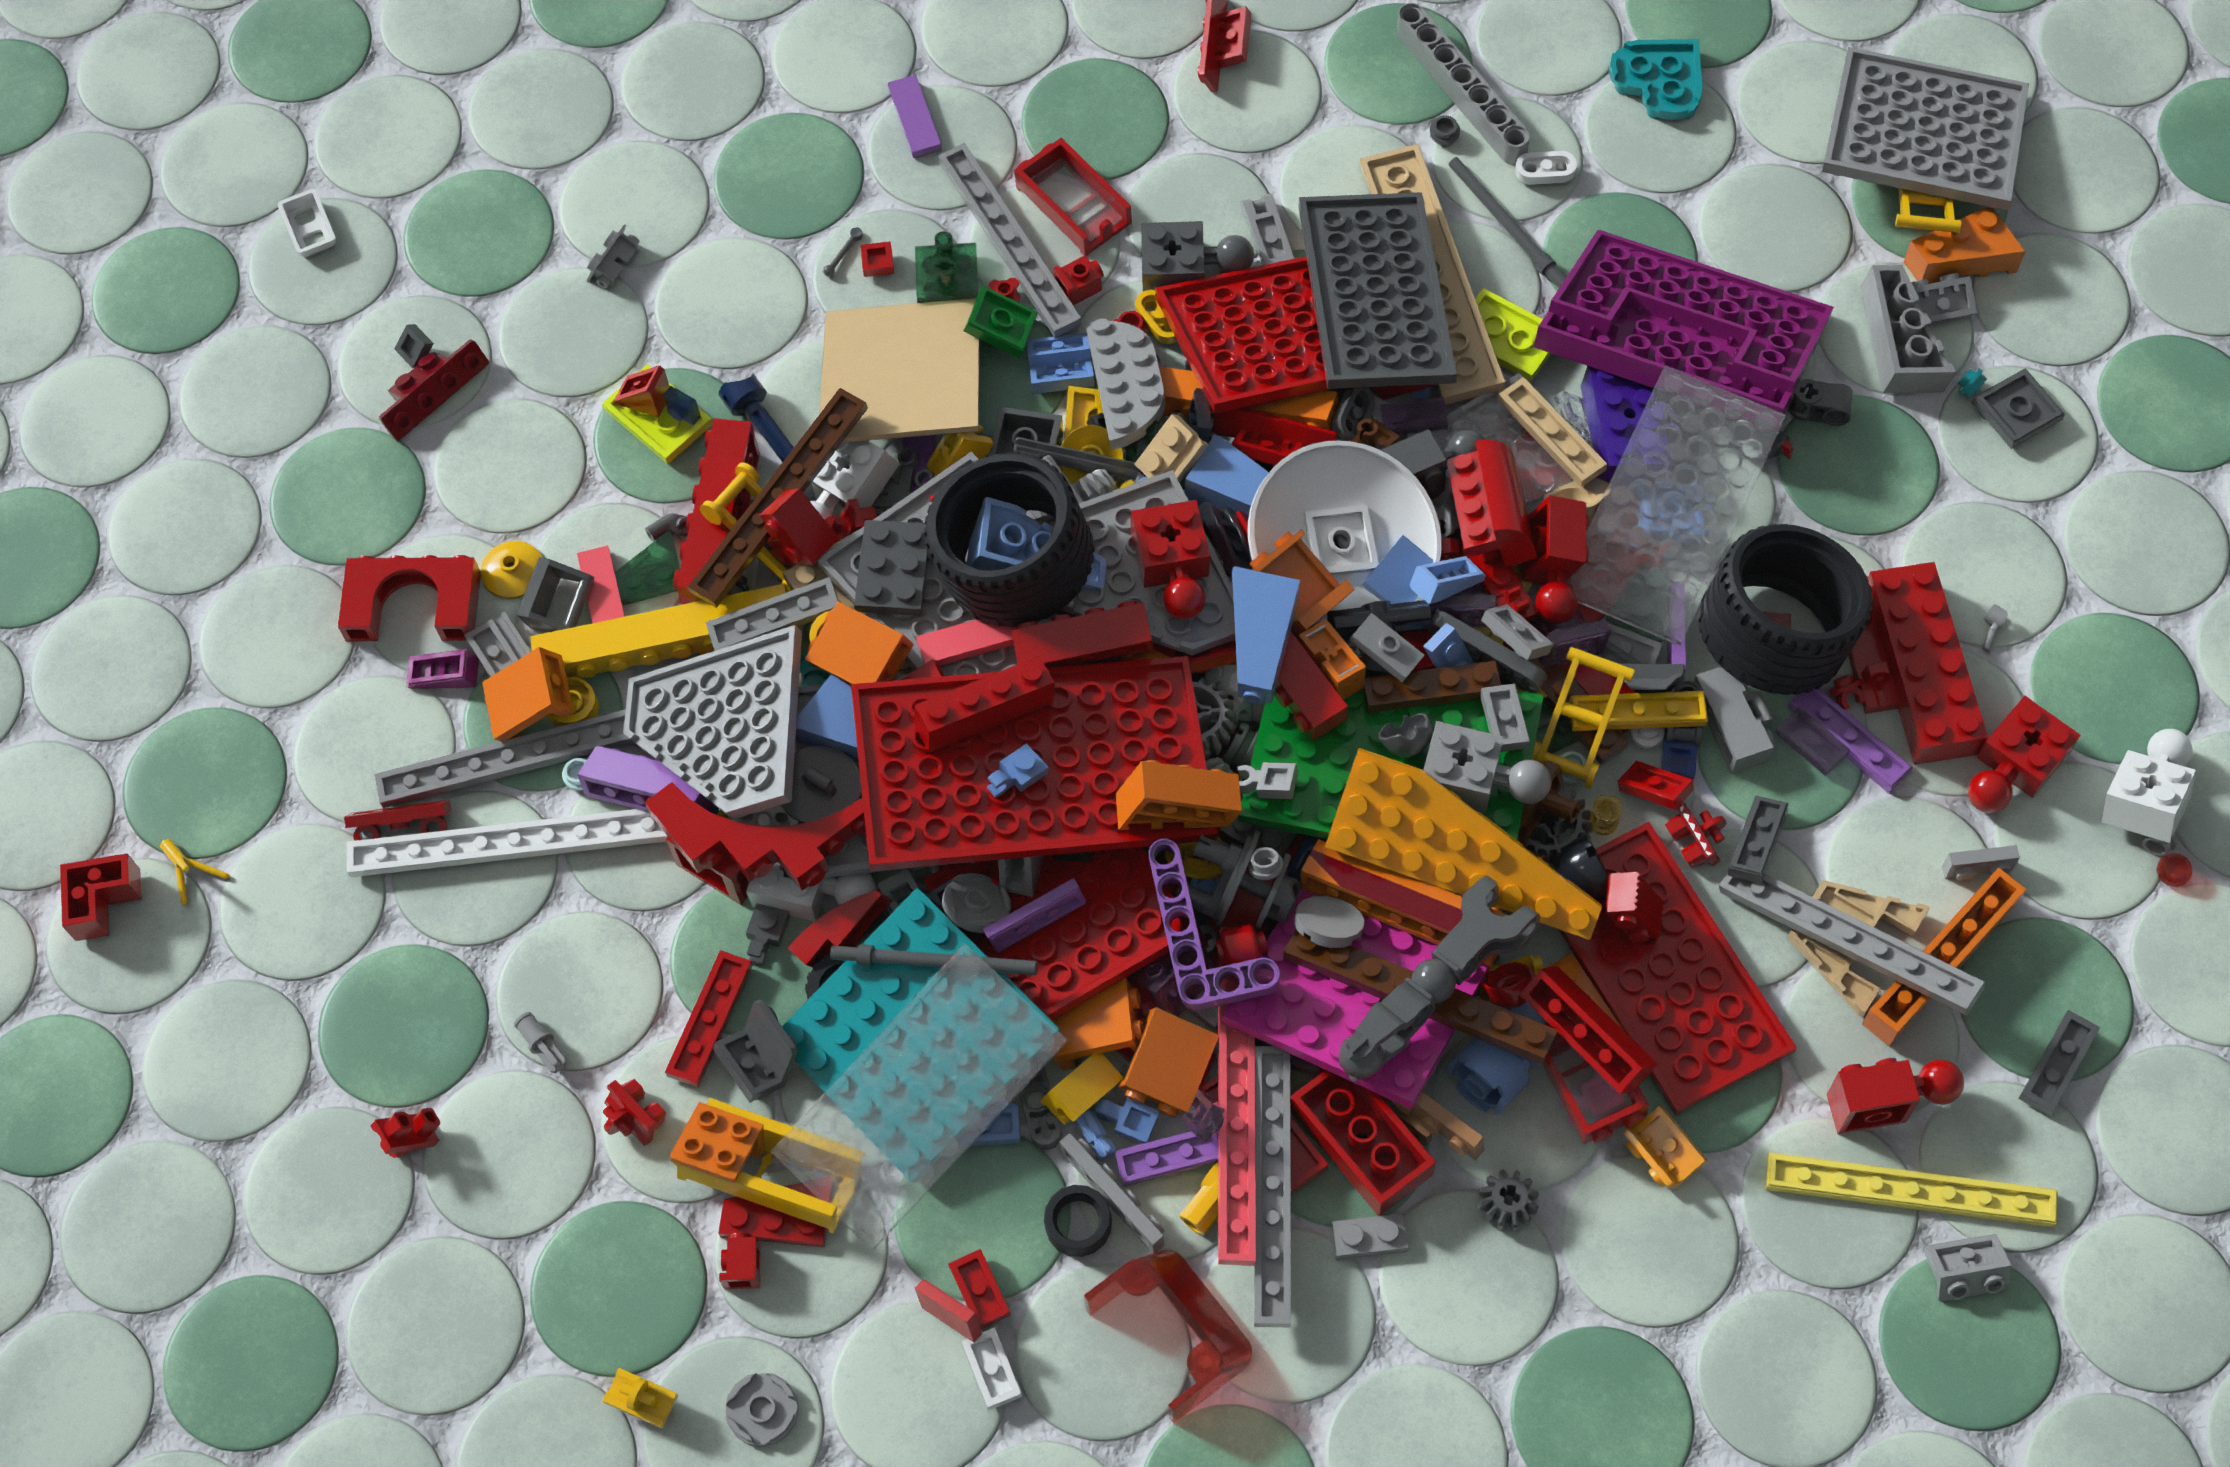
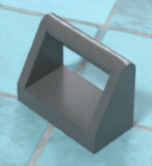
[517,557,595,632]

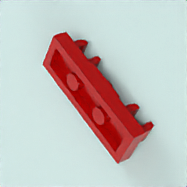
[1461,547,1538,622]
[344,800,451,841]

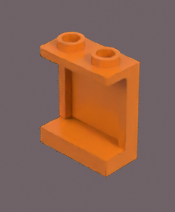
[1250,529,1355,638]
[805,602,914,685]
[482,647,574,741]
[1051,978,1145,1071]
[1118,1007,1219,1118]

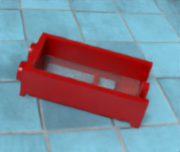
[1014,137,1132,256]
[1543,995,1649,1144]

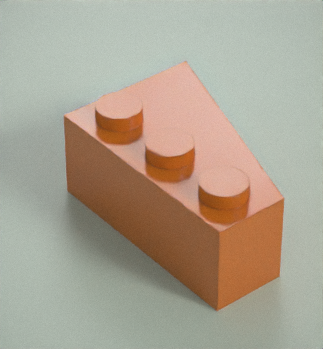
[1904,207,2025,284]
[1116,760,1242,830]

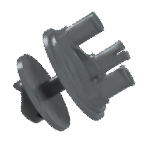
[1174,831,1301,933]

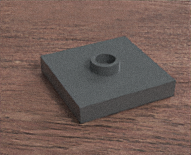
[1972,368,2065,449]

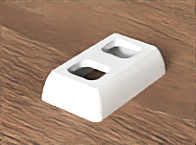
[277,189,336,257]

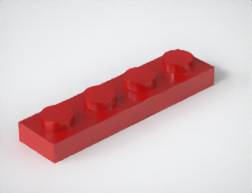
[665,950,753,1088]

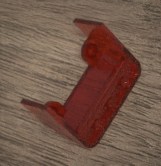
[1084,1249,1252,1424]

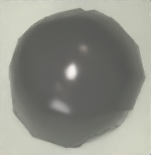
[1379,713,1434,759]

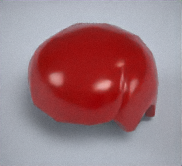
[1481,962,1535,1009]

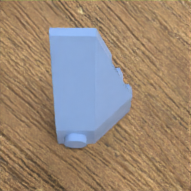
[966,497,1107,591]

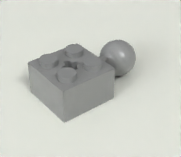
[1423,721,1552,815]

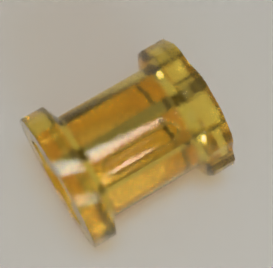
[1589,794,1622,835]

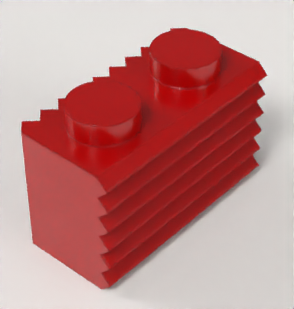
[1605,872,1665,942]

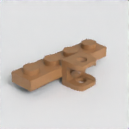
[1392,1092,1484,1161]

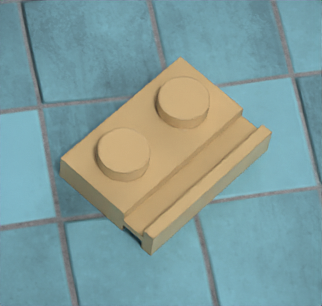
[1134,414,1209,483]

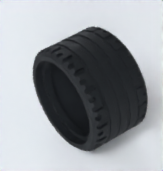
[924,453,1095,627]
[1698,524,1873,695]

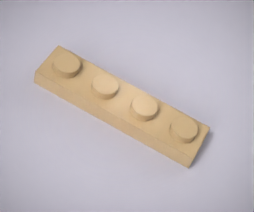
[1498,377,1607,487]

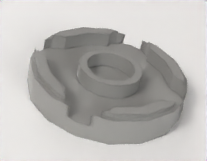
[942,873,1011,933]
[1294,896,1365,948]
[726,1373,799,1447]

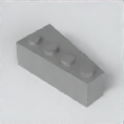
[1860,265,1956,393]

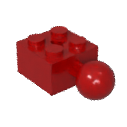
[1522,495,1590,624]
[1130,500,1211,620]
[1968,696,2081,813]
[1826,1058,1965,1134]

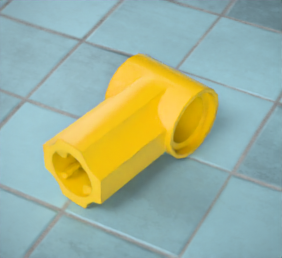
[1180,1162,1218,1237]

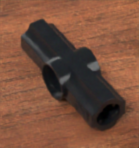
[1327,600,1431,640]

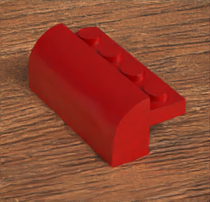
[1447,440,1538,567]

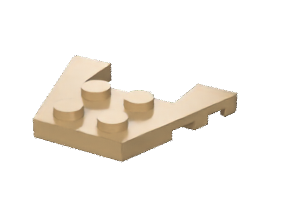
[1787,880,1930,1018]

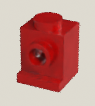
[1053,255,1104,306]
[719,1233,761,1290]

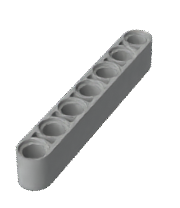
[1397,3,1530,165]

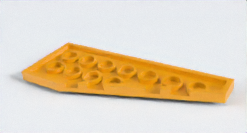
[1325,748,1602,940]

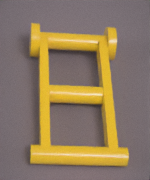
[1895,189,1961,233]
[700,462,792,592]
[1532,647,1635,789]

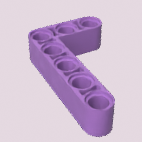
[1149,839,1280,1011]

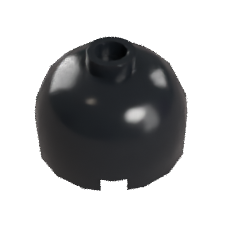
[1557,834,1608,903]

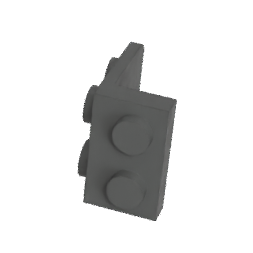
[712,999,797,1103]

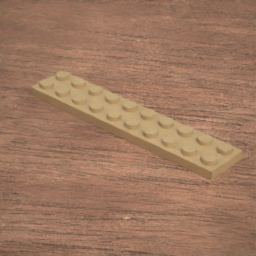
[1360,144,1505,405]

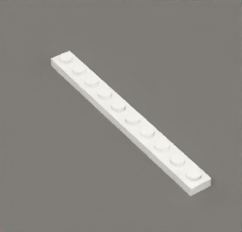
[347,809,667,877]

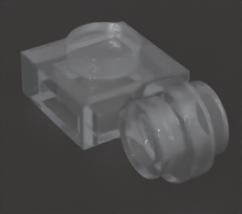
[1554,391,1591,445]

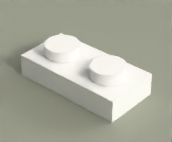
[961,1327,1022,1411]

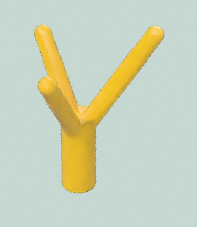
[160,839,229,905]

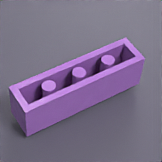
[577,745,714,812]

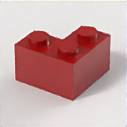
[759,488,839,565]
[60,853,142,941]

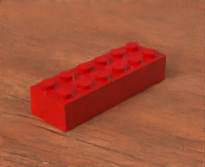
[673,418,760,605]
[1868,562,1988,765]

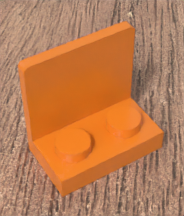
[670,1102,764,1183]

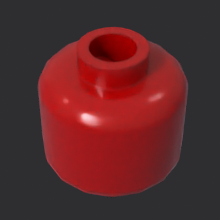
[1215,923,1268,966]

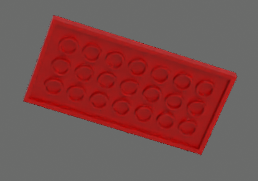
[1554,822,1797,1115]

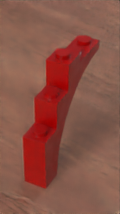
[644,782,866,891]

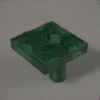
[915,231,979,303]

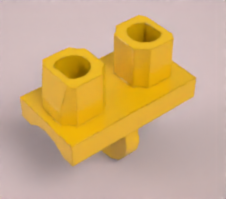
[602,1368,679,1429]

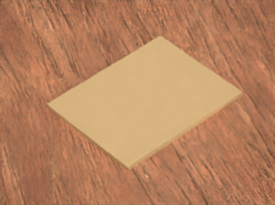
[819,298,979,443]

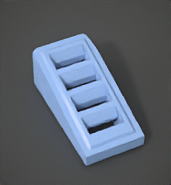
[1410,556,1486,604]

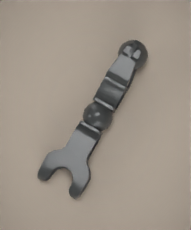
[1338,876,1540,1082]

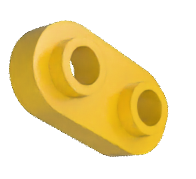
[1135,290,1178,344]

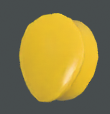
[547,677,599,727]

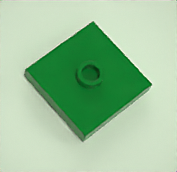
[963,285,1038,359]

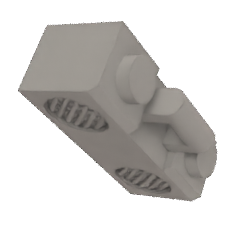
[1694,667,1775,774]

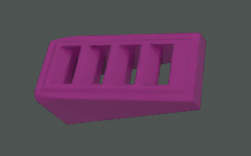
[406,649,479,688]

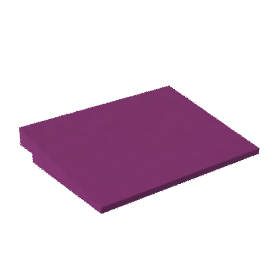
[1534,229,1834,430]

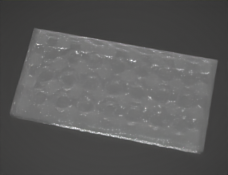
[1566,366,1786,646]
[770,943,1068,1250]

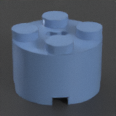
[1447,1037,1530,1115]

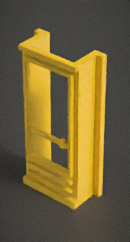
[674,1098,865,1234]

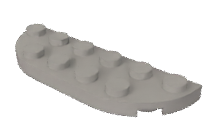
[1085,318,1166,450]

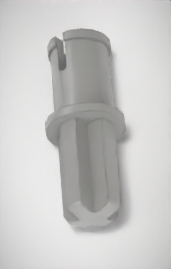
[514,1012,567,1073]

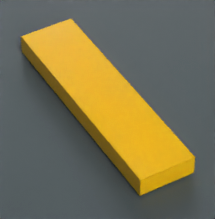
[1569,691,1708,731]

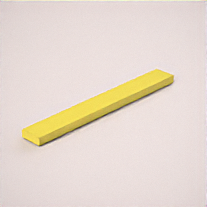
[1765,1152,2058,1228]

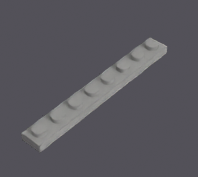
[938,143,1082,338]
[374,709,634,808]
[1719,873,1985,1016]
[1254,1046,1291,1328]

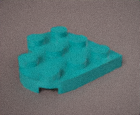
[1609,39,1703,120]

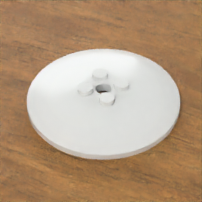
[1248,441,1441,626]

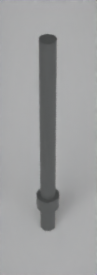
[1449,157,1565,289]
[830,944,1038,975]

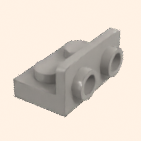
[1911,273,1977,323]
[1925,1234,2012,1302]

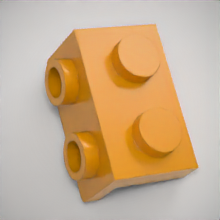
[1623,1106,1708,1188]

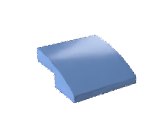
[1026,333,1095,394]

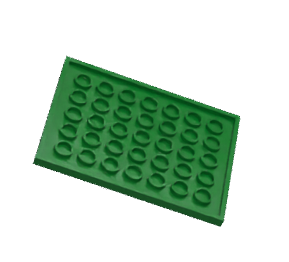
[1238,669,1544,840]

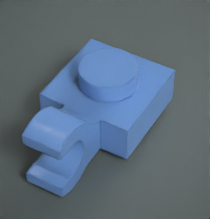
[987,743,1048,798]
[1095,1098,1160,1144]

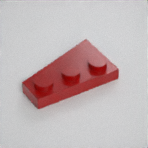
[718,1175,835,1248]

